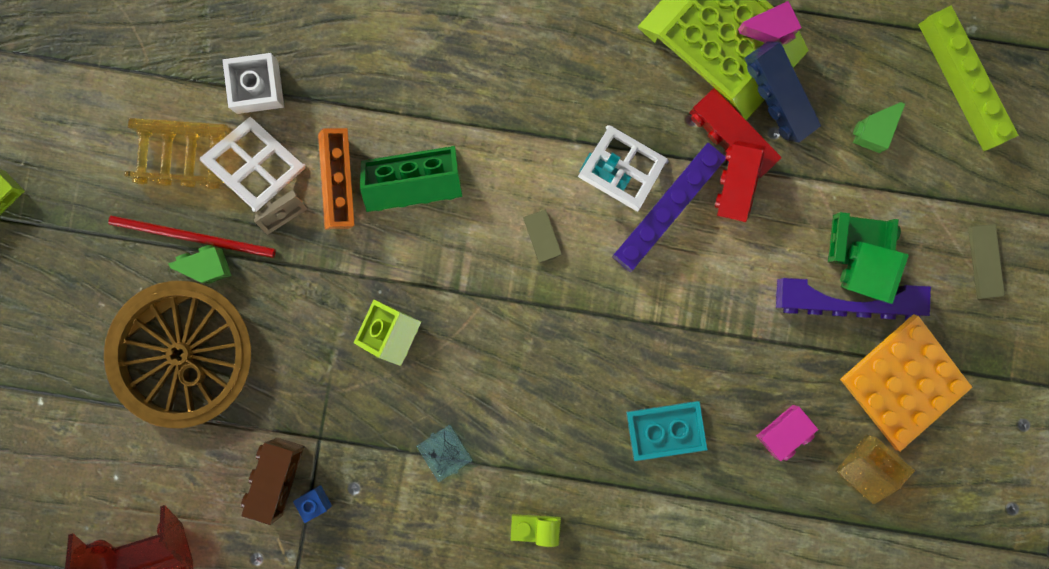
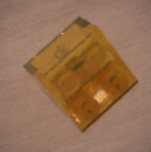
[835,434,915,504]

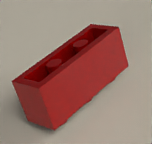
[715,140,766,222]

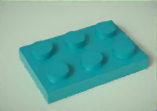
[626,401,707,461]

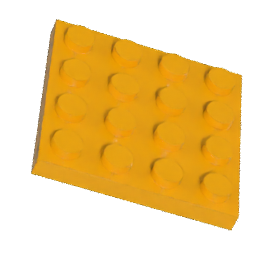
[840,314,972,452]

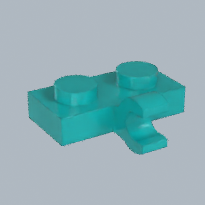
[579,153,632,191]

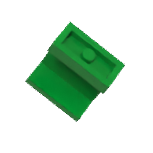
[828,212,901,265]

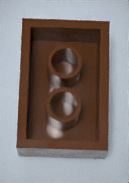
[241,438,304,525]

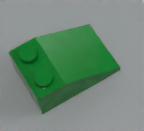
[840,241,909,304]

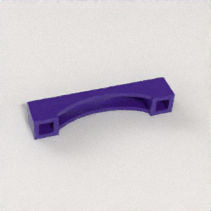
[612,143,726,272]
[776,278,931,320]

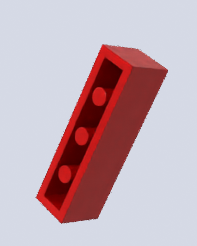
[689,88,782,179]

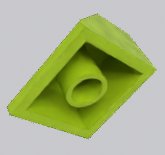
[354,300,421,366]

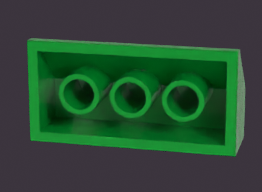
[360,146,463,212]

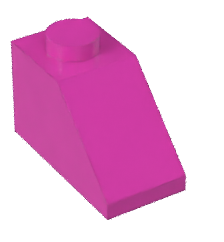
[738,1,802,45]

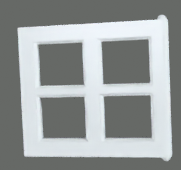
[200,117,306,212]
[578,125,669,212]

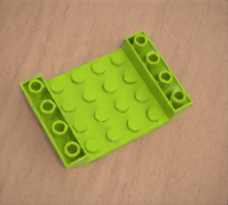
[637,0,809,120]

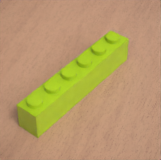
[919,5,1019,152]

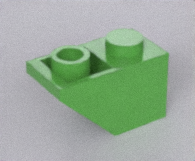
[168,245,231,284]

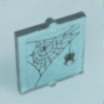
[416,425,473,482]

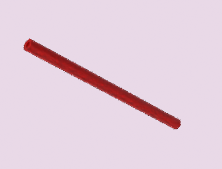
[108,215,276,258]

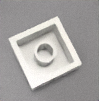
[223,53,284,114]

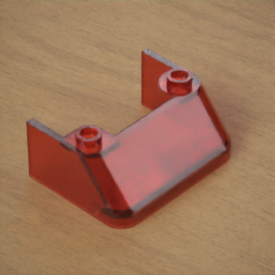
[65,505,193,569]

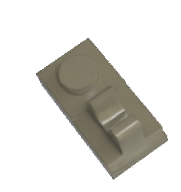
[254,190,307,235]

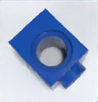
[293,485,332,523]

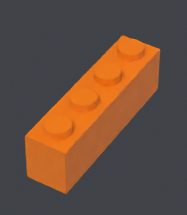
[318,128,354,230]

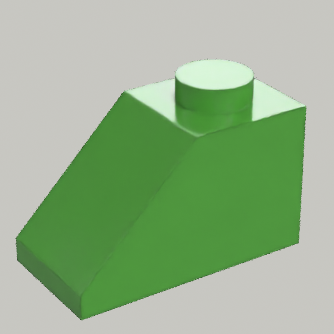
[853,102,905,153]

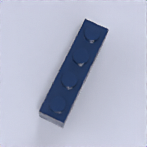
[744,42,821,143]

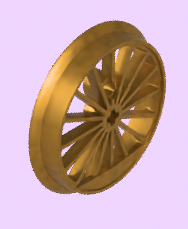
[104,281,251,428]

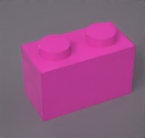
[756,405,819,461]

